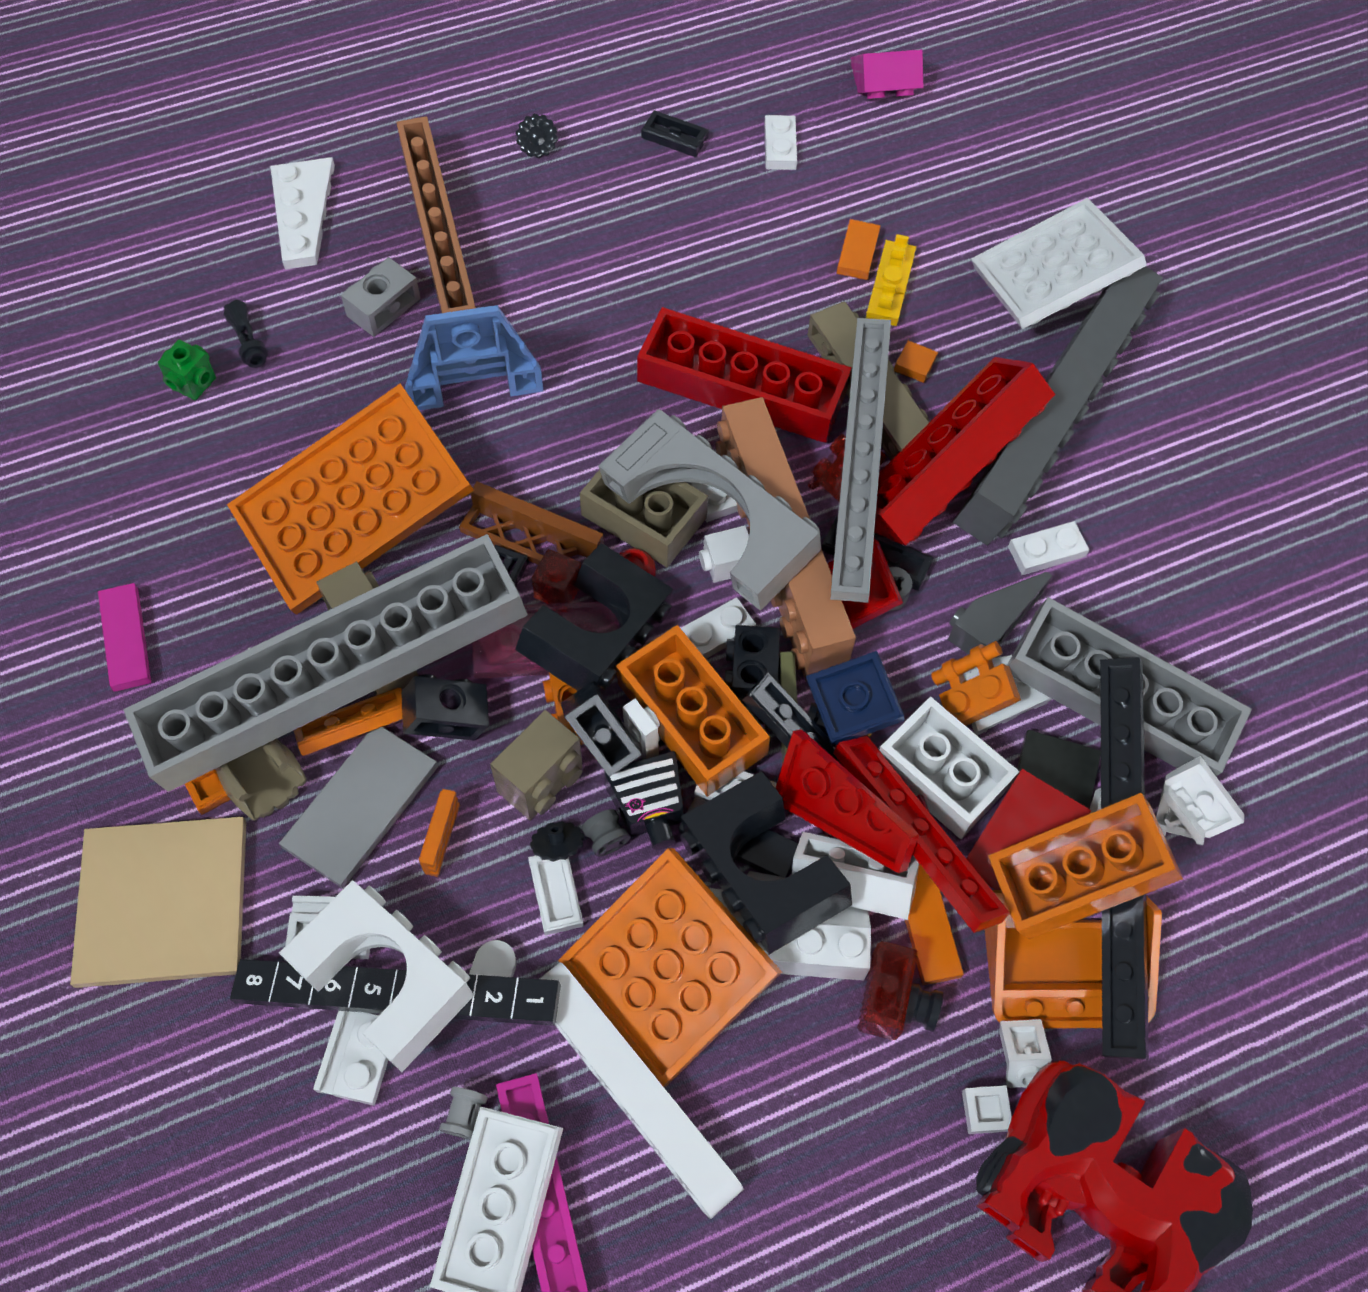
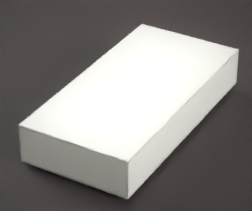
[528,856,584,936]

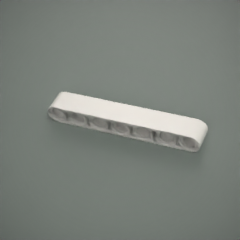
[540,962,744,1219]

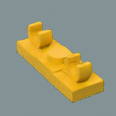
[866,234,917,326]

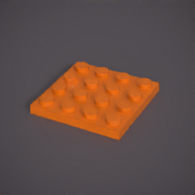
[558,848,782,1087]

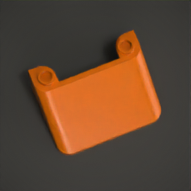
[985,890,1162,1028]

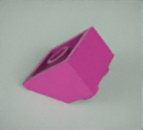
[851,49,923,99]

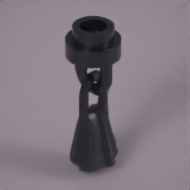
[223,299,268,368]

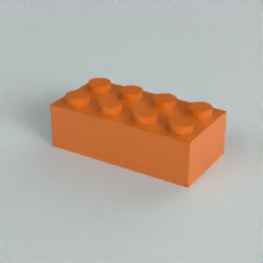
[616,625,770,797]
[988,793,1183,939]

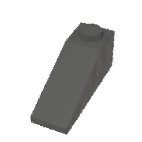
[948,572,1052,654]

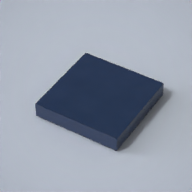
[806,651,905,747]

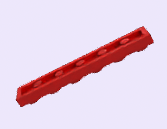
[833,736,1010,933]

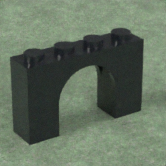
[515,543,673,691]
[680,771,852,955]

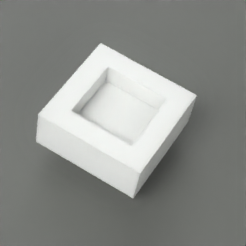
[962,1085,1012,1134]

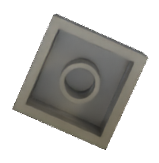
[490,710,583,821]

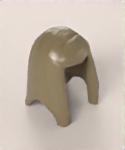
[215,739,307,820]

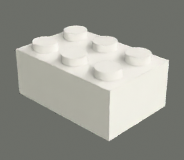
[879,696,1020,839]

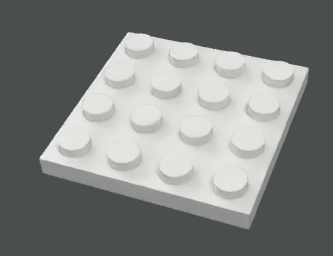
[971,198,1147,329]

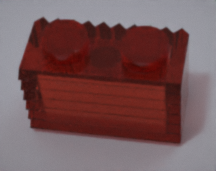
[857,941,918,1040]

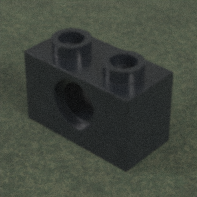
[401,674,489,741]
[561,681,642,777]

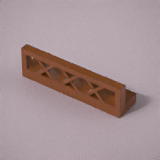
[459,481,604,581]

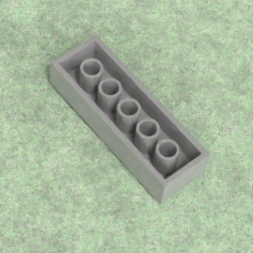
[1007,597,1252,776]

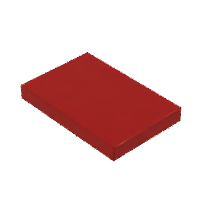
[966,769,1092,890]

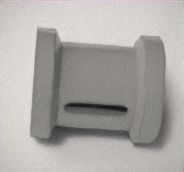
[439,1087,488,1140]

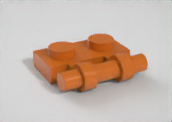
[931,641,1021,726]

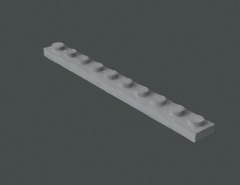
[830,318,891,603]

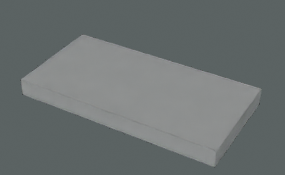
[279,727,438,889]

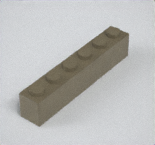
[807,301,929,460]

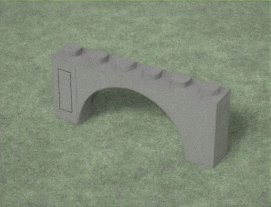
[598,409,821,611]

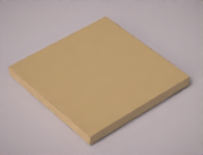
[70,817,246,988]

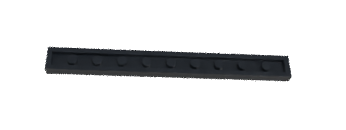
[1100,657,1149,1060]

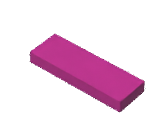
[98,583,151,692]

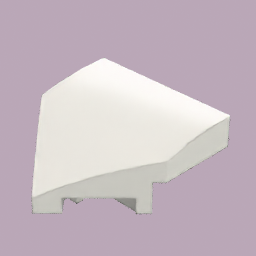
[1156,756,1244,845]

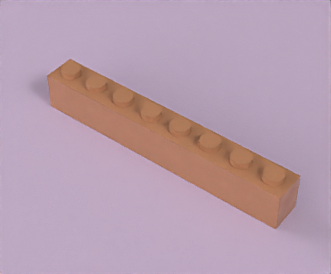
[396,116,476,313]

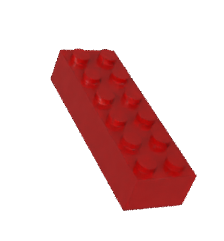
[637,307,852,443]
[874,357,1056,546]

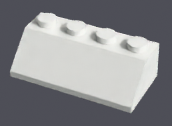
[709,888,871,981]

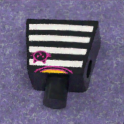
[604,751,683,850]

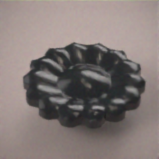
[516,114,558,158]
[530,821,584,862]

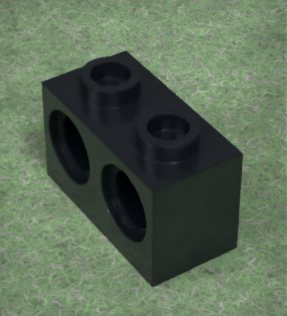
[724,625,780,707]

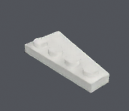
[270,157,335,270]

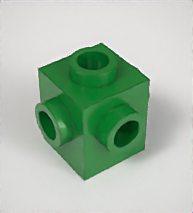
[157,339,216,401]

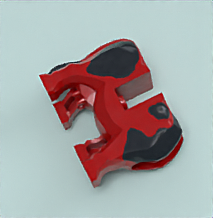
[976,1060,1253,1292]

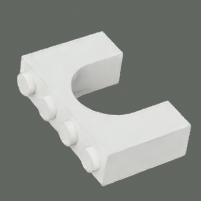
[279,880,474,1072]

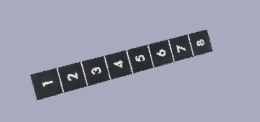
[230,959,561,1026]

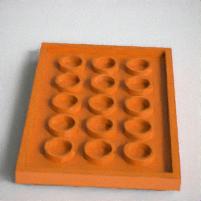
[227,383,474,615]

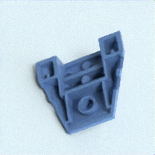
[405,305,543,410]

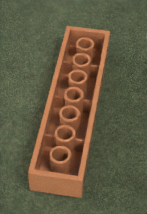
[716,397,856,681]

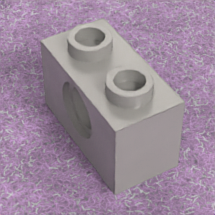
[341,257,421,337]

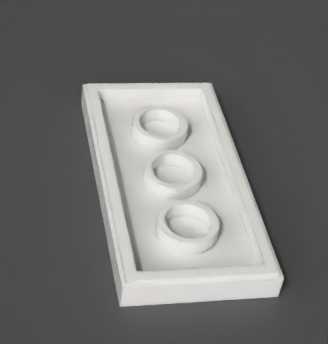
[430,1106,563,1292]

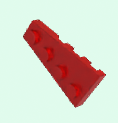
[775,729,919,874]

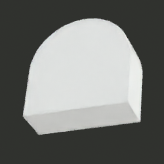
[469,940,516,977]

